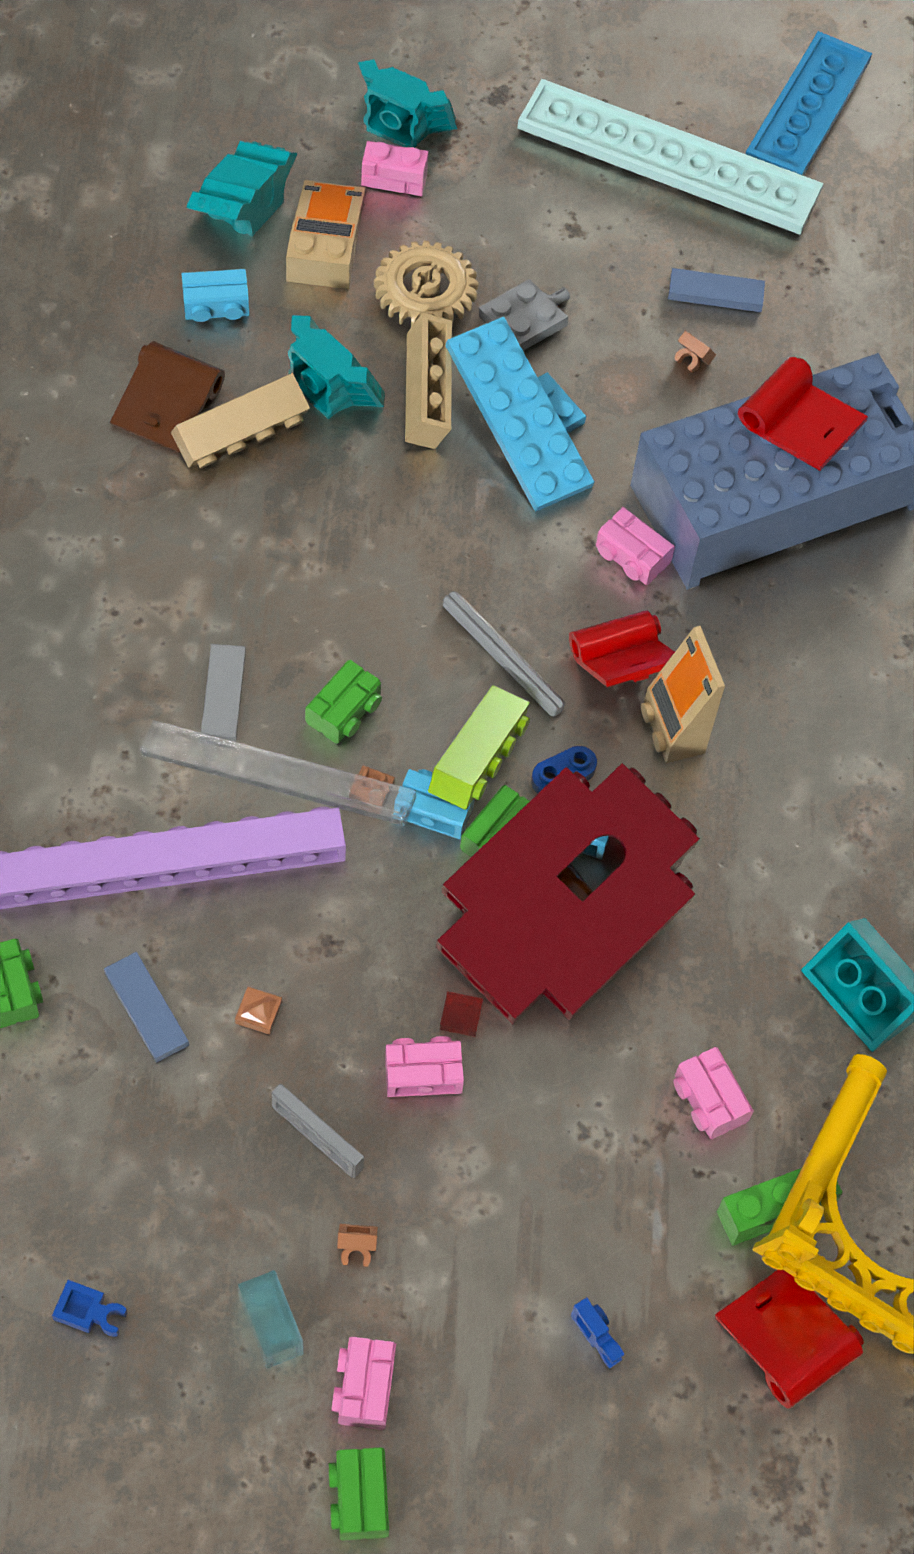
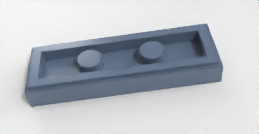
[668,268,765,312]
[104,952,189,1063]

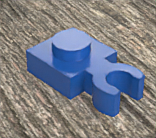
[52,1280,128,1337]
[571,1297,625,1369]

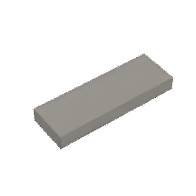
[201,644,246,743]
[271,1083,364,1178]

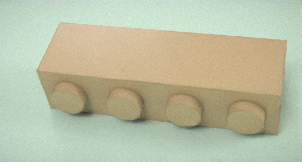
[405,312,452,449]
[171,373,310,469]

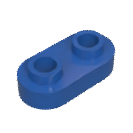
[531,746,597,794]

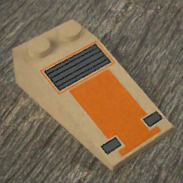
[286,180,366,289]
[641,626,725,763]

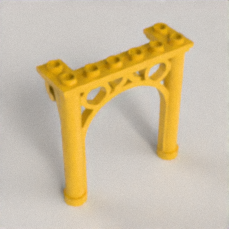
[752,1054,914,1354]

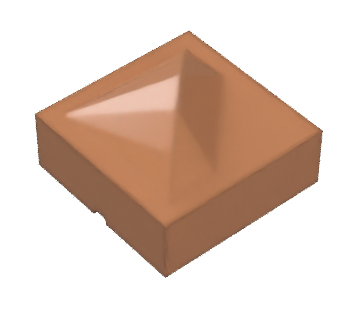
[235,986,282,1035]

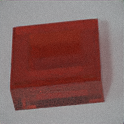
[439,991,483,1037]

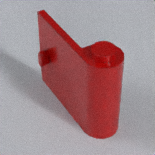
[738,357,868,471]
[569,610,675,687]
[715,1269,864,1409]

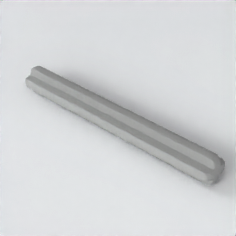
[443,591,565,717]

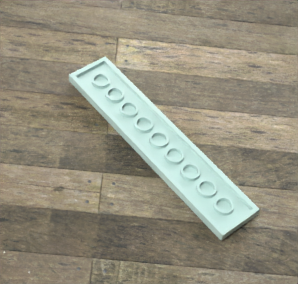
[517,79,824,234]

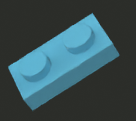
[538,372,586,433]

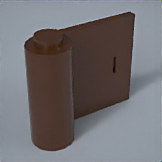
[110,341,225,454]

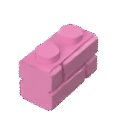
[361,141,429,196]
[596,507,675,586]
[385,1036,464,1097]
[673,1047,754,1139]
[331,1337,396,1430]

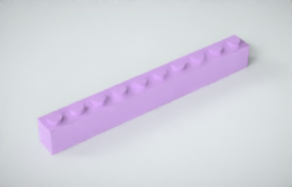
[0,807,346,910]

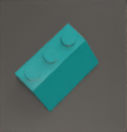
[801,918,914,1052]

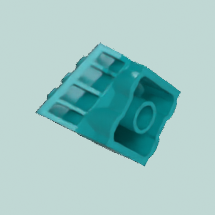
[358,59,457,148]
[186,141,298,237]
[287,315,385,419]

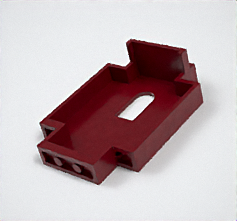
[436,763,700,1025]

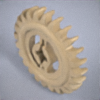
[374,241,479,327]

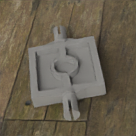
[479,279,570,351]

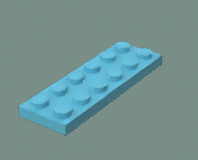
[445,317,595,512]

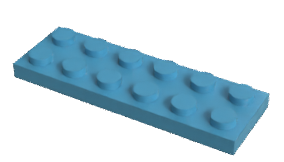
[746,31,872,176]

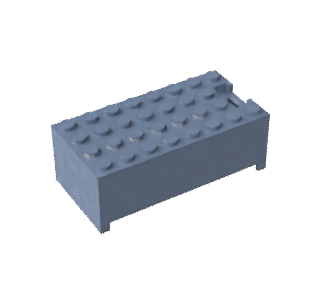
[630,353,914,590]

